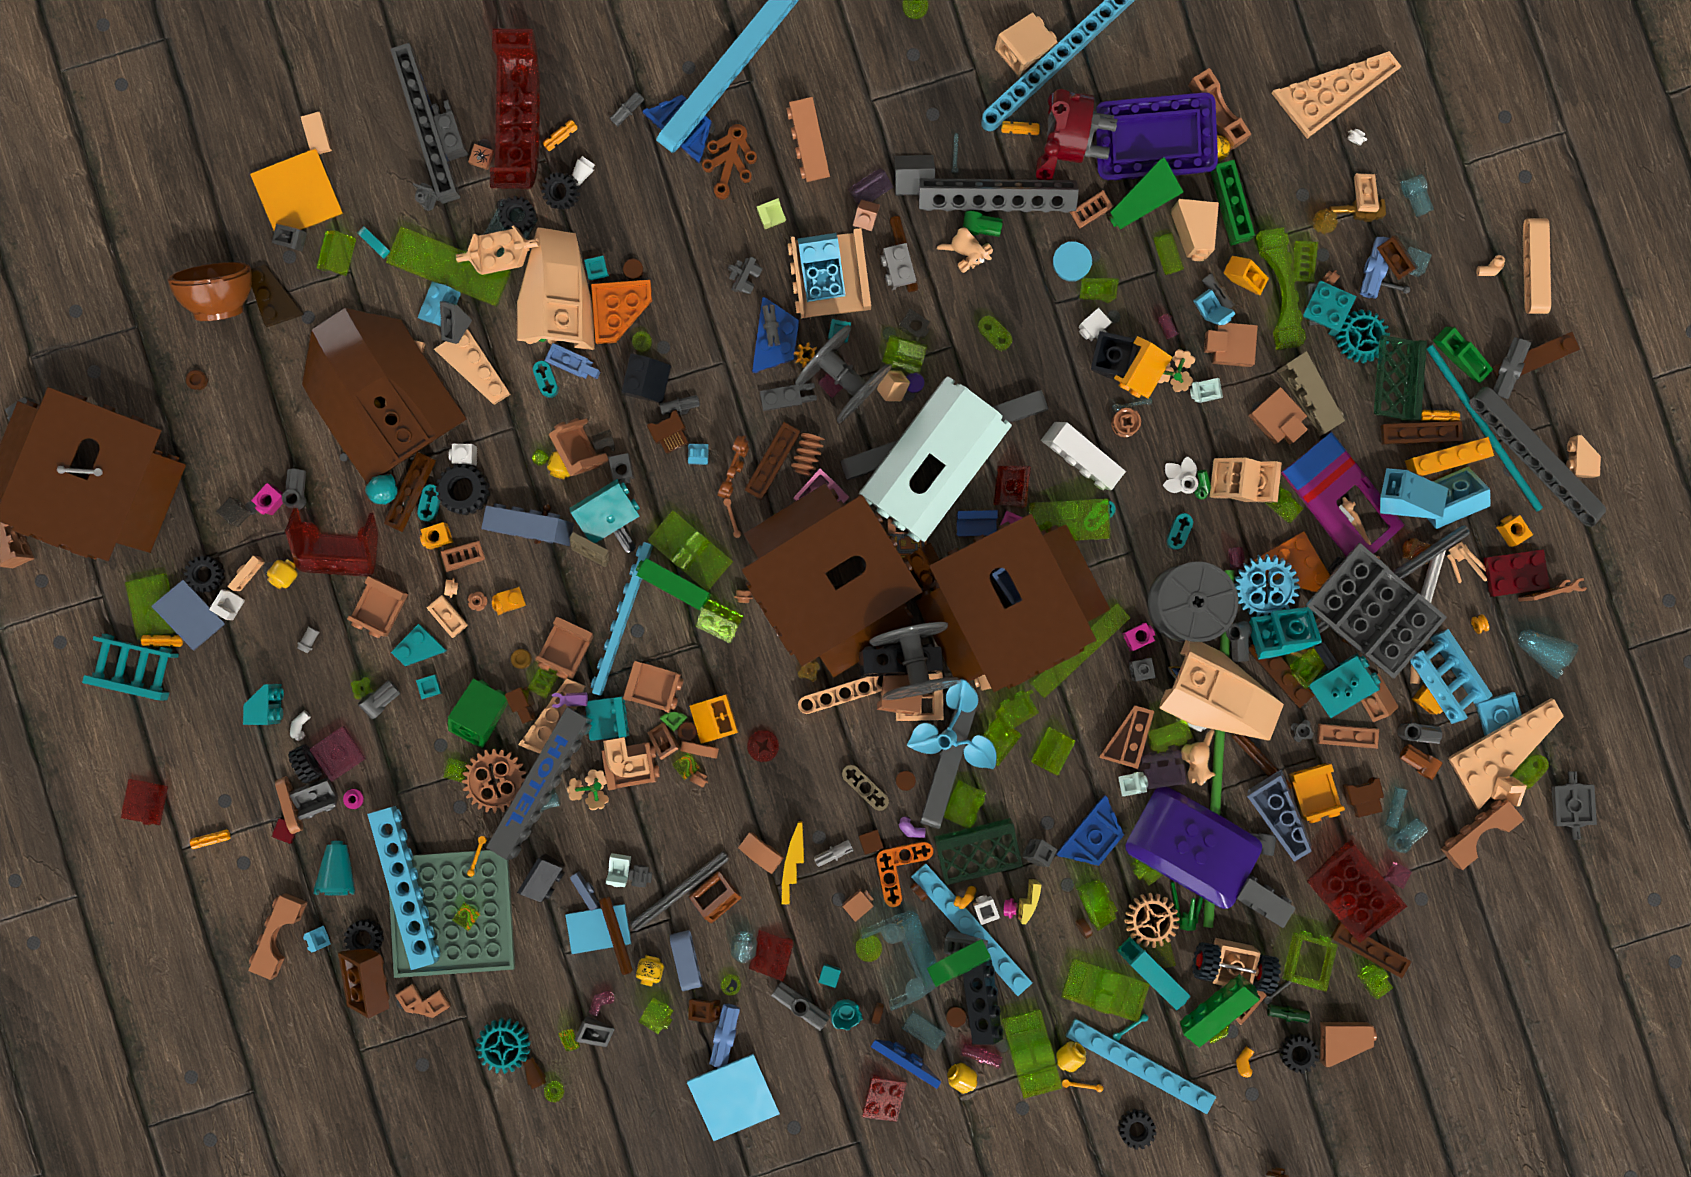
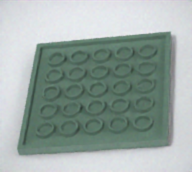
[389,850,515,978]

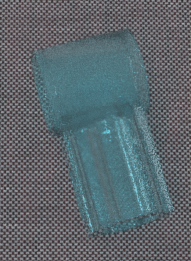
[1401,174,1434,217]
[1387,818,1429,853]

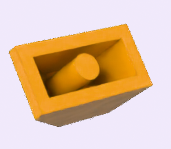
[1224,256,1269,295]

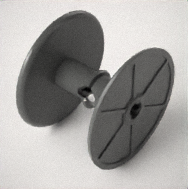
[795,325,892,424]
[1147,562,1238,643]
[869,622,961,700]

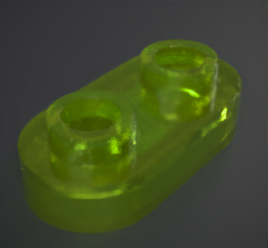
[978,316,1012,351]
[1513,755,1549,789]

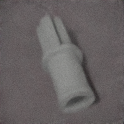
[814,840,853,867]

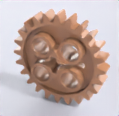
[462,748,527,813]

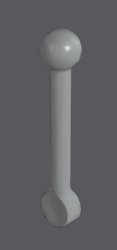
[57,466,103,476]

